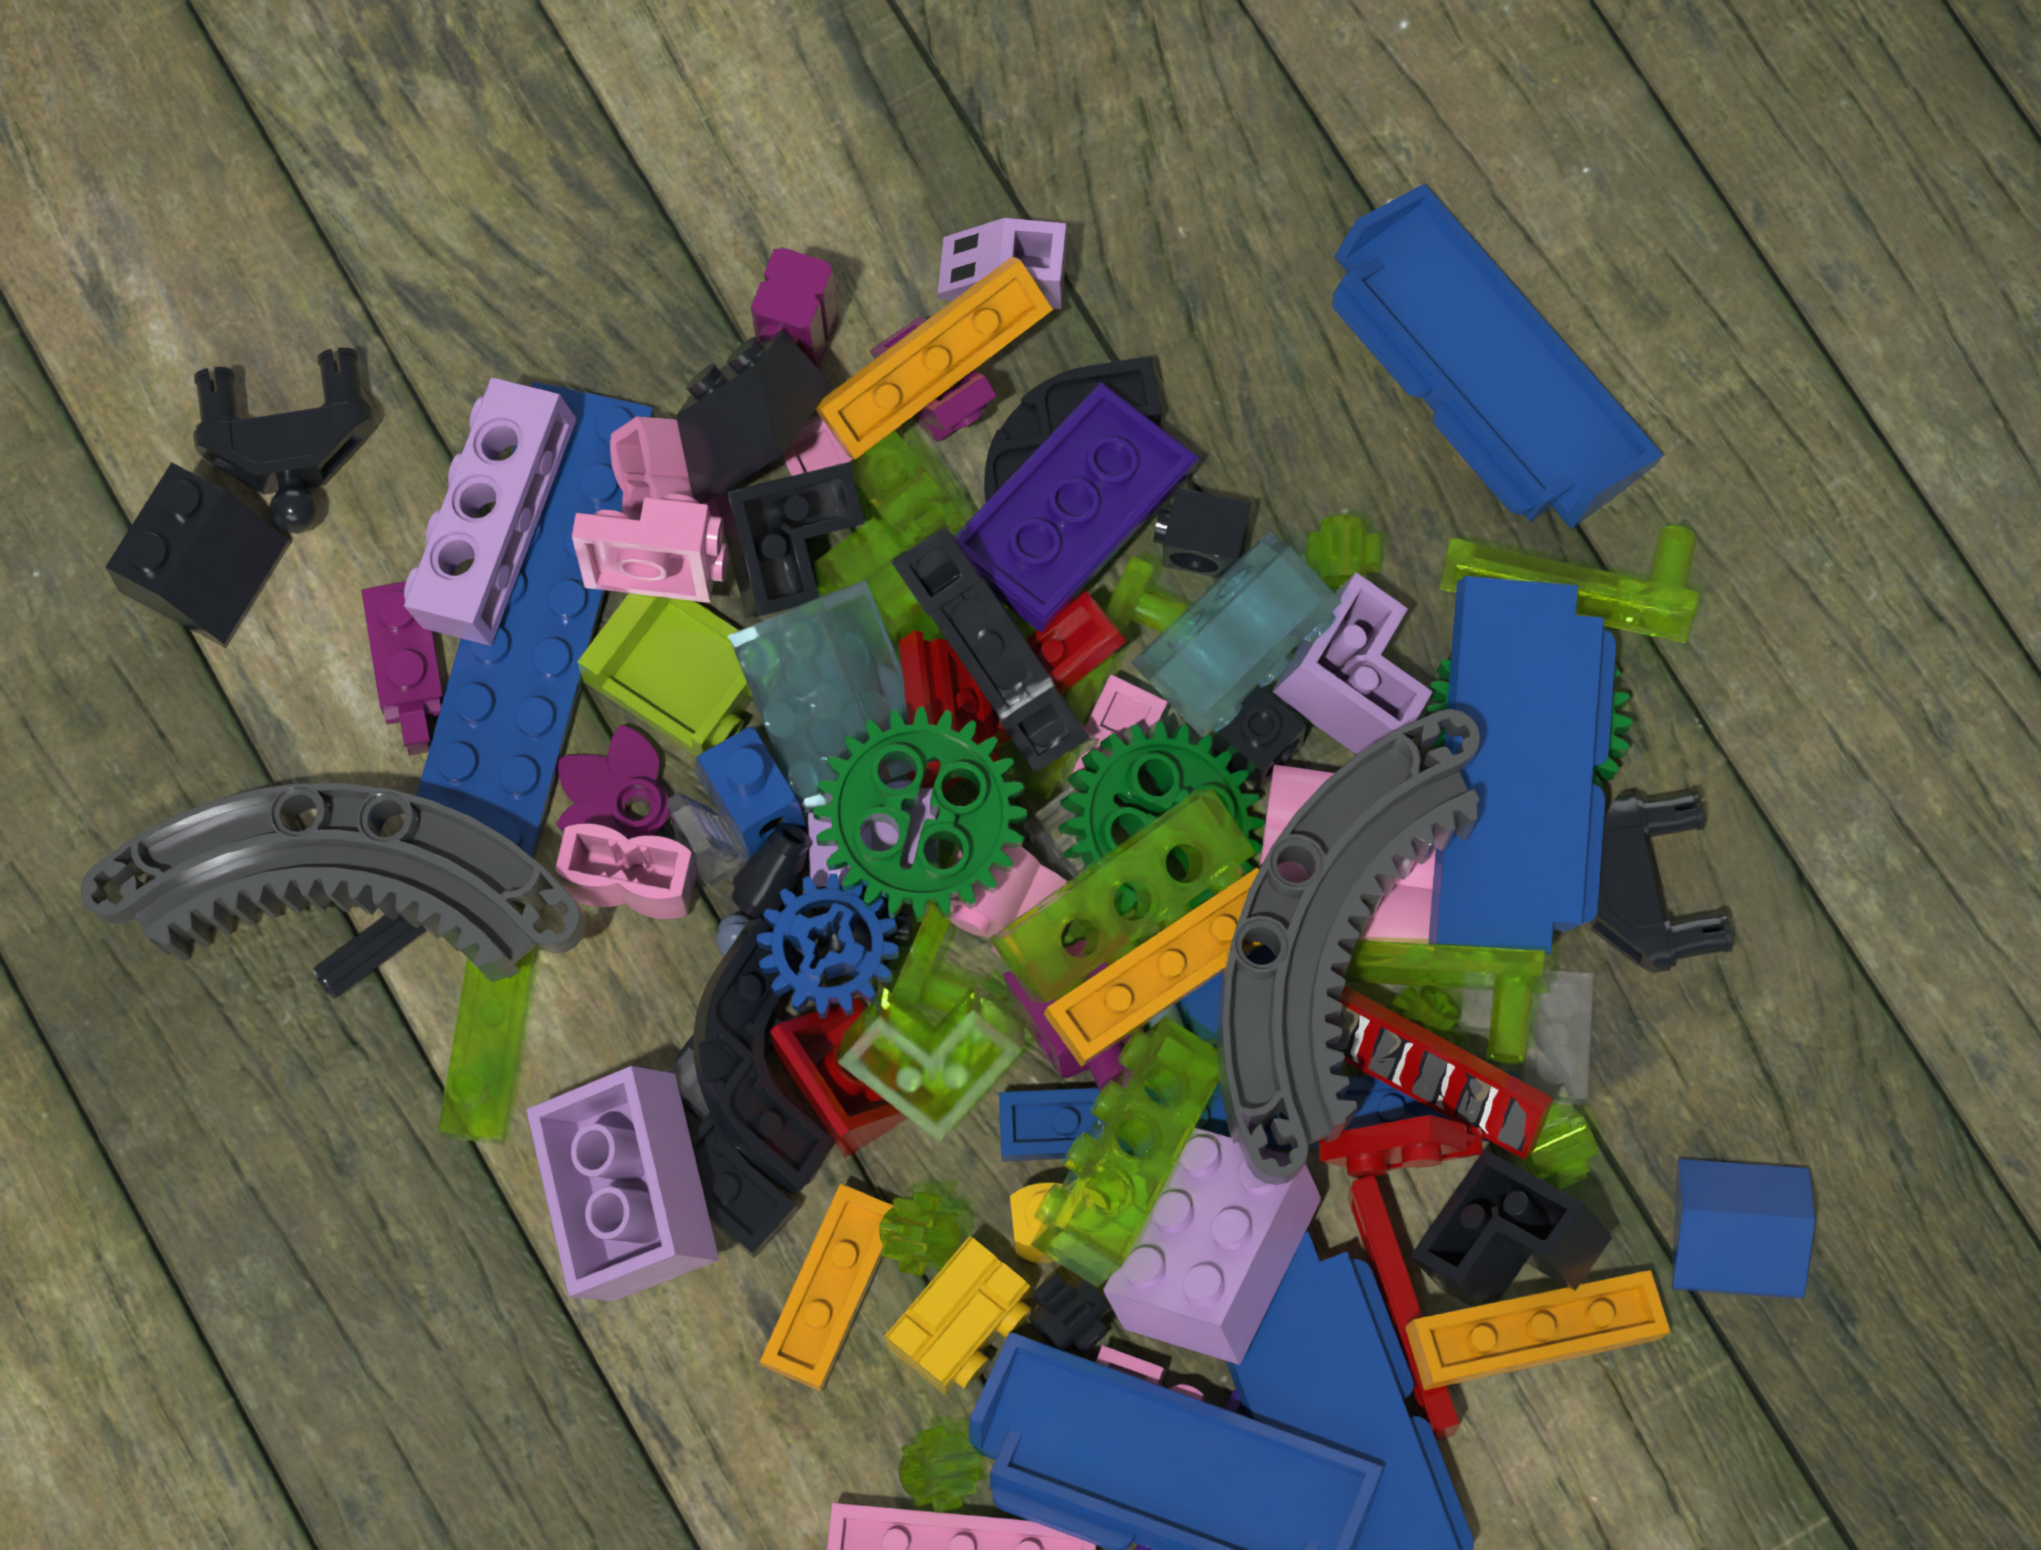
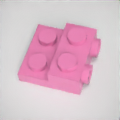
[572,494,729,603]

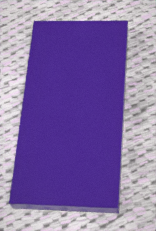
[954,382,1199,633]

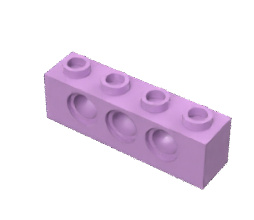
[404,377,577,646]

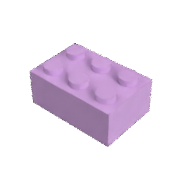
[526,1066,719,1301]
[1103,1125,1322,1365]

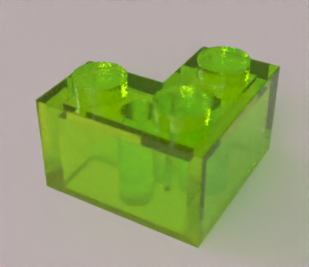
[814,517,945,675]
[838,981,1026,1142]

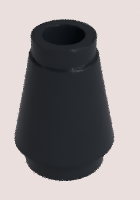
[732,823,811,921]

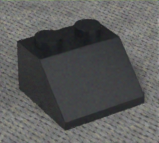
[676,329,832,504]
[106,462,290,648]

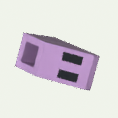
[937,218,1067,309]

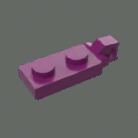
[361,581,444,756]

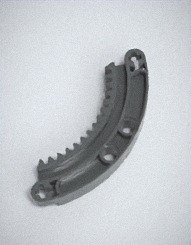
[1216,709,1480,1185]
[81,783,586,982]

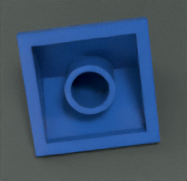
[1672,1159,1815,1299]

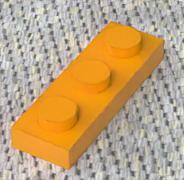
[760,1183,901,1392]

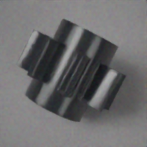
[1028,1272,1110,1355]

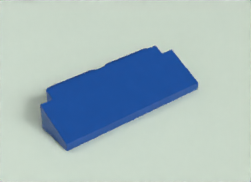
[1332,184,1663,529]
[1428,576,1616,967]
[1226,1232,1474,1550]
[969,1332,1383,1550]

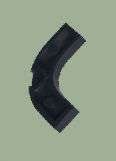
[984,356,1161,503]
[693,917,834,1193]
[670,1013,798,1259]

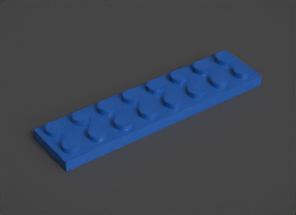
[416,381,655,859]

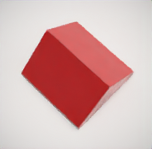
[770,998,929,1159]

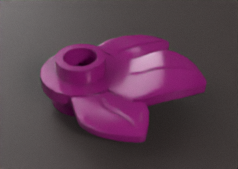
[557,725,670,839]

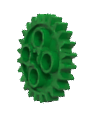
[813,707,1027,922]
[1058,721,1265,931]

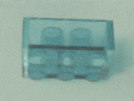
[1131,531,1342,736]
[728,580,934,814]

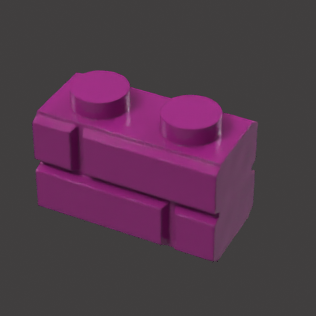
[751,247,839,368]

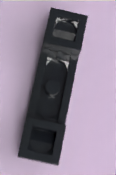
[891,525,1089,773]

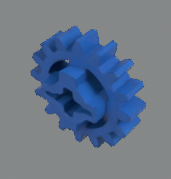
[757,874,900,1018]

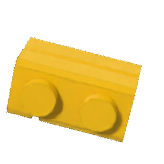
[884,1236,1032,1396]

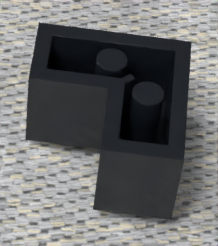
[715,462,865,617]
[1410,1149,1612,1307]

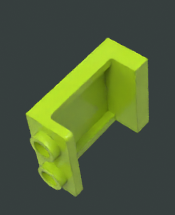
[577,593,781,757]

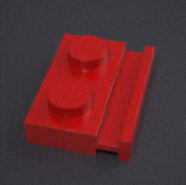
[899,630,998,762]
[1319,1115,1483,1178]

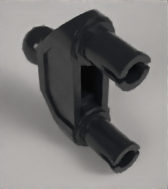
[193,347,374,534]
[1590,789,1732,973]

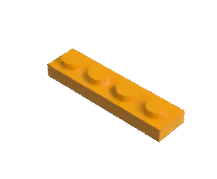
[815,256,1053,460]
[1044,868,1264,1067]
[1405,1270,1671,1390]

